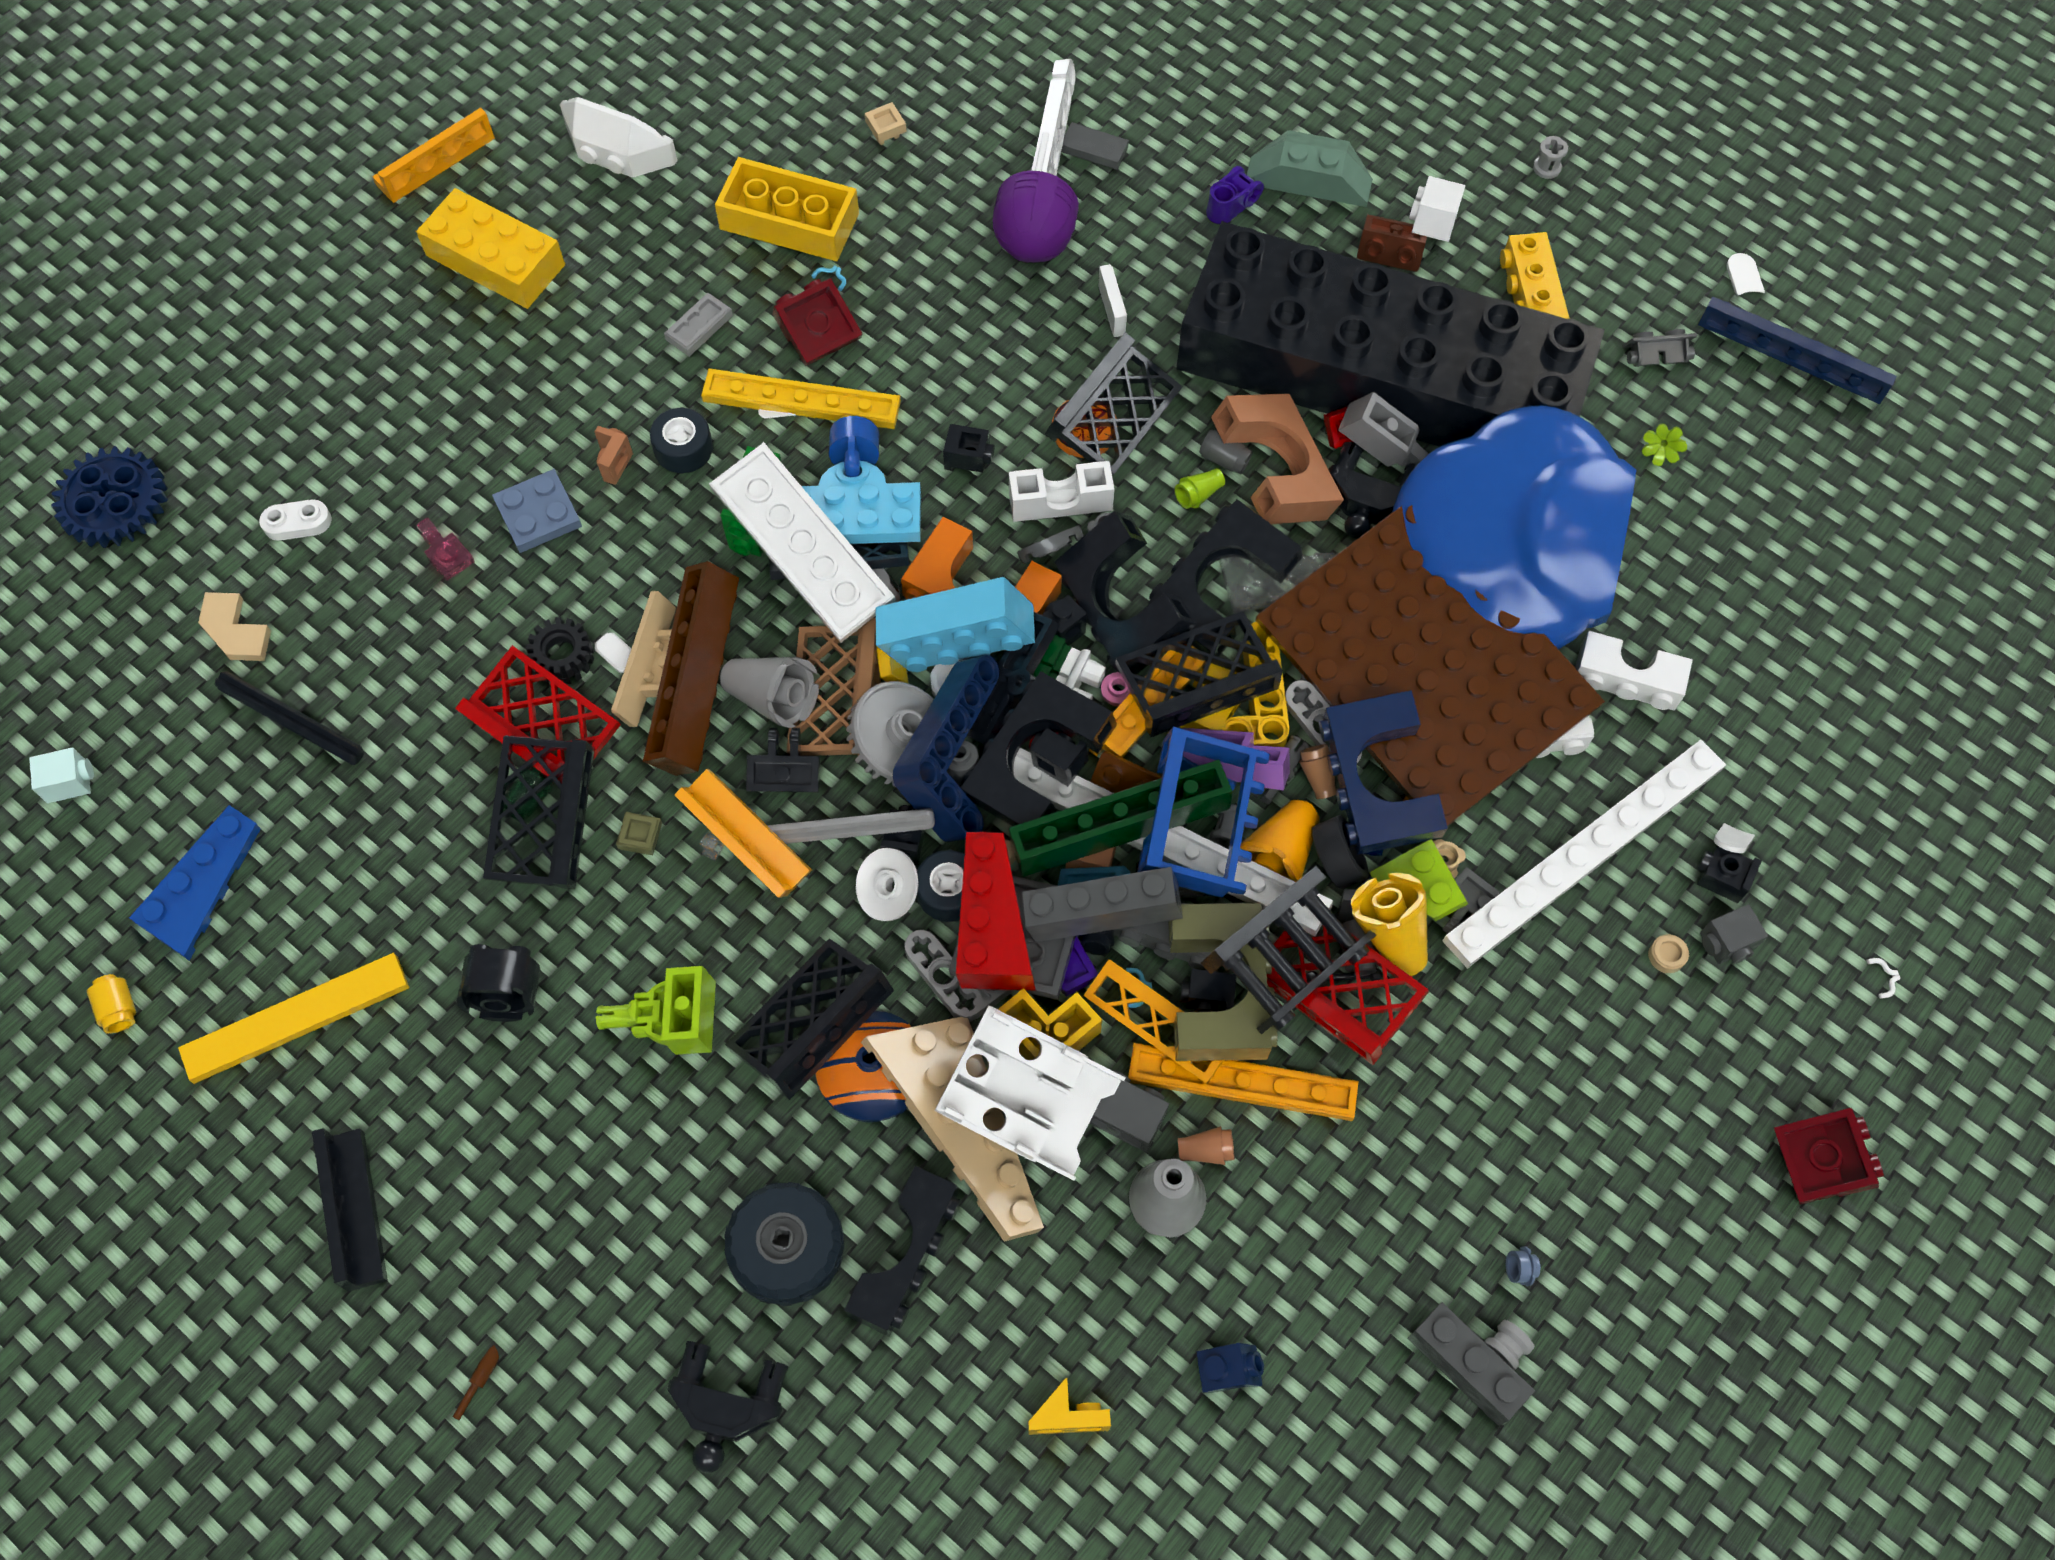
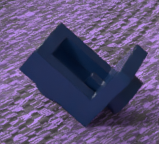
[1196,1343,1264,1393]

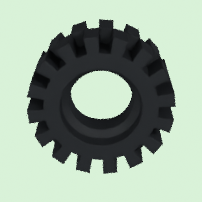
[526,617,594,685]

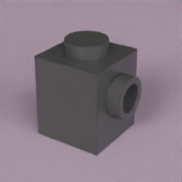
[1700,904,1768,965]

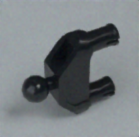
[1328,442,1416,539]
[667,1341,789,1473]

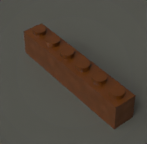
[643,561,739,776]

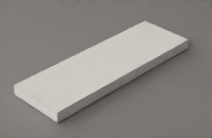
[709,442,896,643]

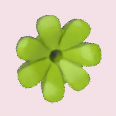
[1642,424,1687,466]

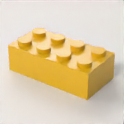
[715,157,859,261]
[416,188,565,309]

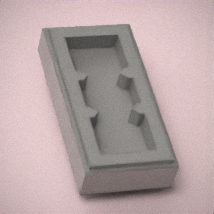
[664,293,733,357]

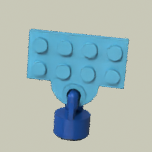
[802,416,921,544]

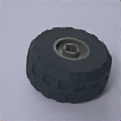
[724,1182,844,1306]

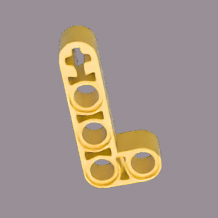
[1222,621,1289,747]

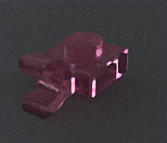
[416,517,475,581]

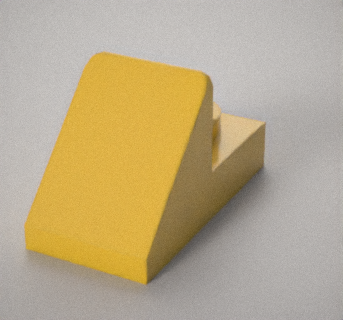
[1028,1378,1111,1435]

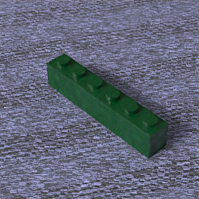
[1009,759,1232,877]

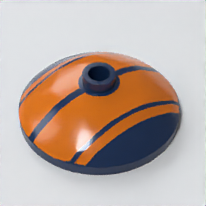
[815,1011,912,1122]

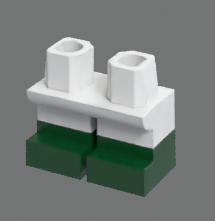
[1033,635,1106,700]

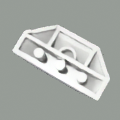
[560,97,677,177]

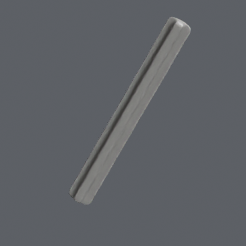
[767,808,935,844]

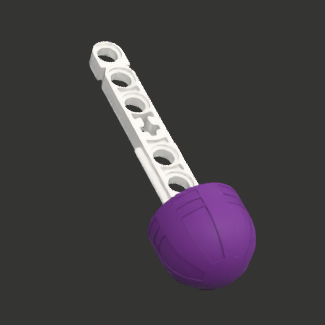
[993,59,1079,263]

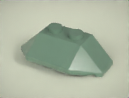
[1247,130,1373,207]

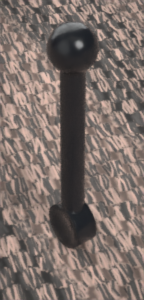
[1306,967,1382,983]

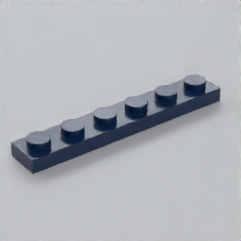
[1698,296,1897,404]

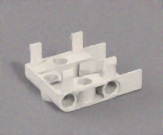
[935,1005,1125,1181]

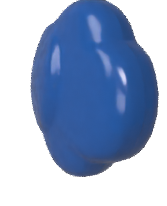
[1392,405,1636,650]

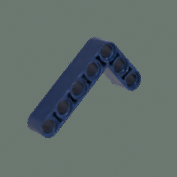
[893,654,999,842]

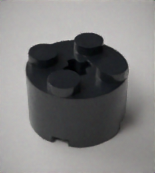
[457,944,540,1022]

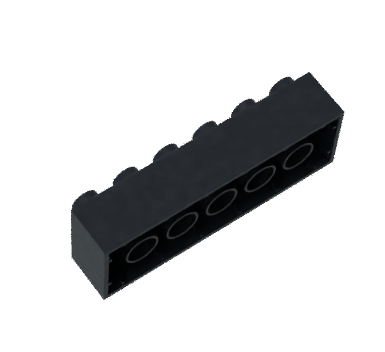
[1176,221,1605,447]

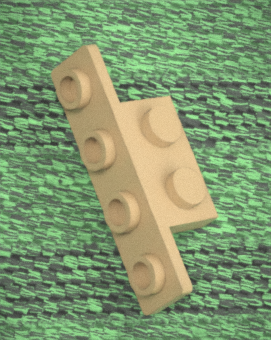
[611,591,676,727]

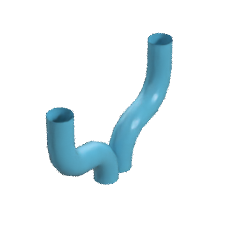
[811,265,846,291]
[1126,968,1152,1008]

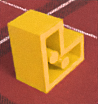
[998,988,1102,1060]

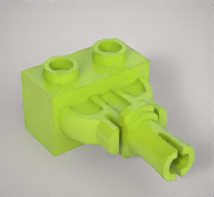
[596,966,716,1055]

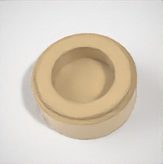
[1648,934,1689,973]

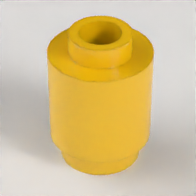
[87,974,136,1033]

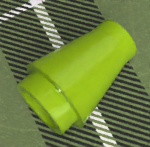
[1174,468,1225,509]

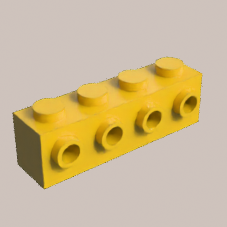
[1500,232,1570,319]

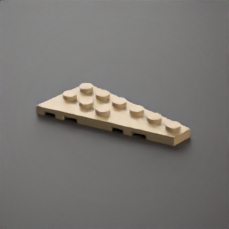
[861,1017,1044,1242]

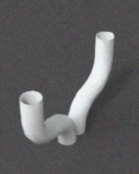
[1867,958,1900,999]

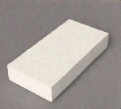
[1098,264,1127,337]

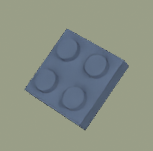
[492,469,582,553]

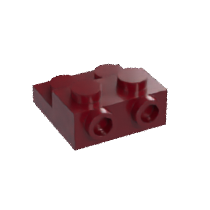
[772,278,863,366]
[1774,1107,1884,1205]

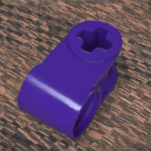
[1206,165,1264,224]

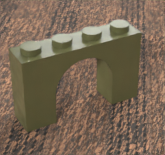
[1168,903,1278,1061]

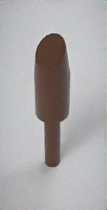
[452,1345,499,1420]

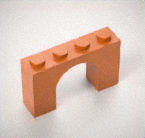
[901,517,1062,651]

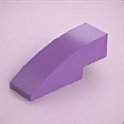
[1183,728,1290,790]

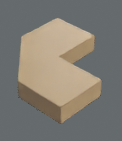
[198,592,271,661]

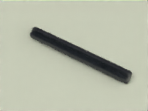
[215,671,365,765]

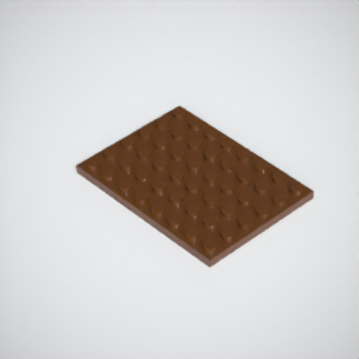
[1255,505,1605,827]

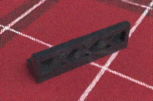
[312,1128,388,1292]

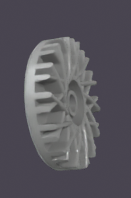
[846,681,934,787]

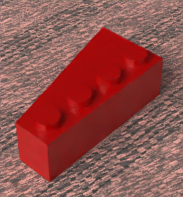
[956,832,1036,991]

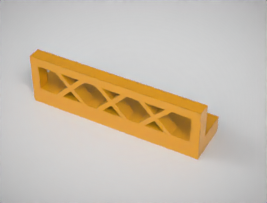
[372,108,495,203]
[1089,644,1207,758]
[674,769,812,898]
[1083,959,1224,1084]

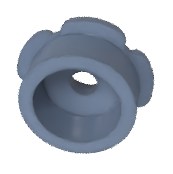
[1506,1246,1541,1286]

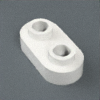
[259,500,332,541]

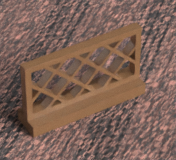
[786,618,881,756]

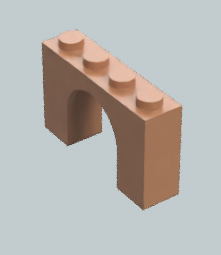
[1211,394,1344,524]

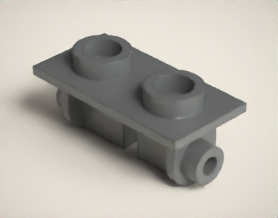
[1622,329,1697,367]

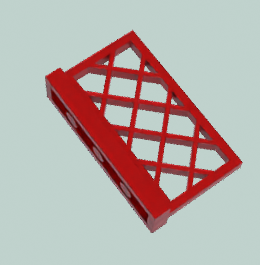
[455,645,621,783]
[1267,925,1429,1065]

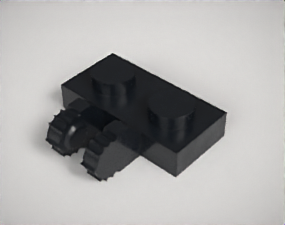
[746,728,820,793]

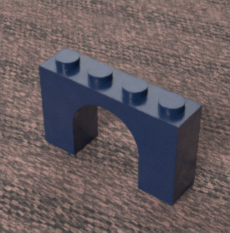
[1319,690,1448,855]

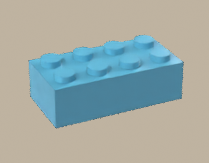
[876,577,1035,672]

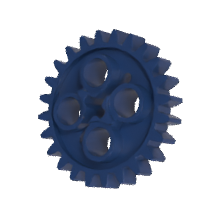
[51,446,168,548]

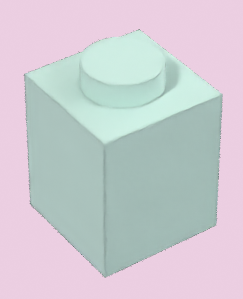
[29,747,94,803]

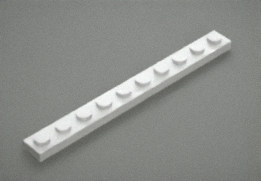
[1442,740,1726,969]
[1014,748,1333,936]

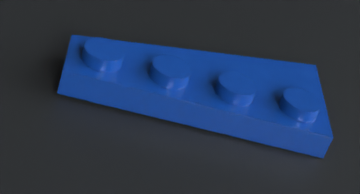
[129,805,261,961]

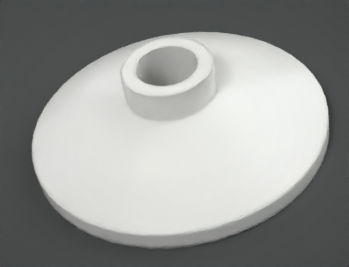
[856,848,918,921]

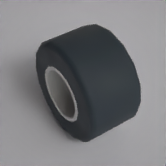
[650,407,713,473]
[917,850,965,922]

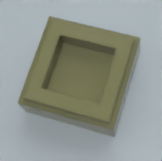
[616,812,662,856]

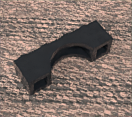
[844,1166,962,1337]

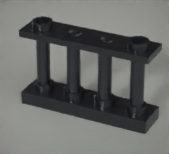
[1201,866,1376,1034]

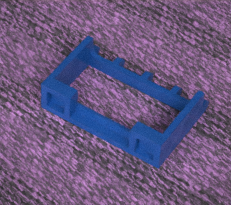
[1137,726,1270,898]

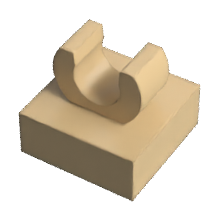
[865,102,907,145]

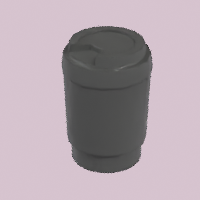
[1199,429,1253,475]

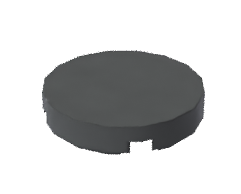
[1017,525,1084,564]

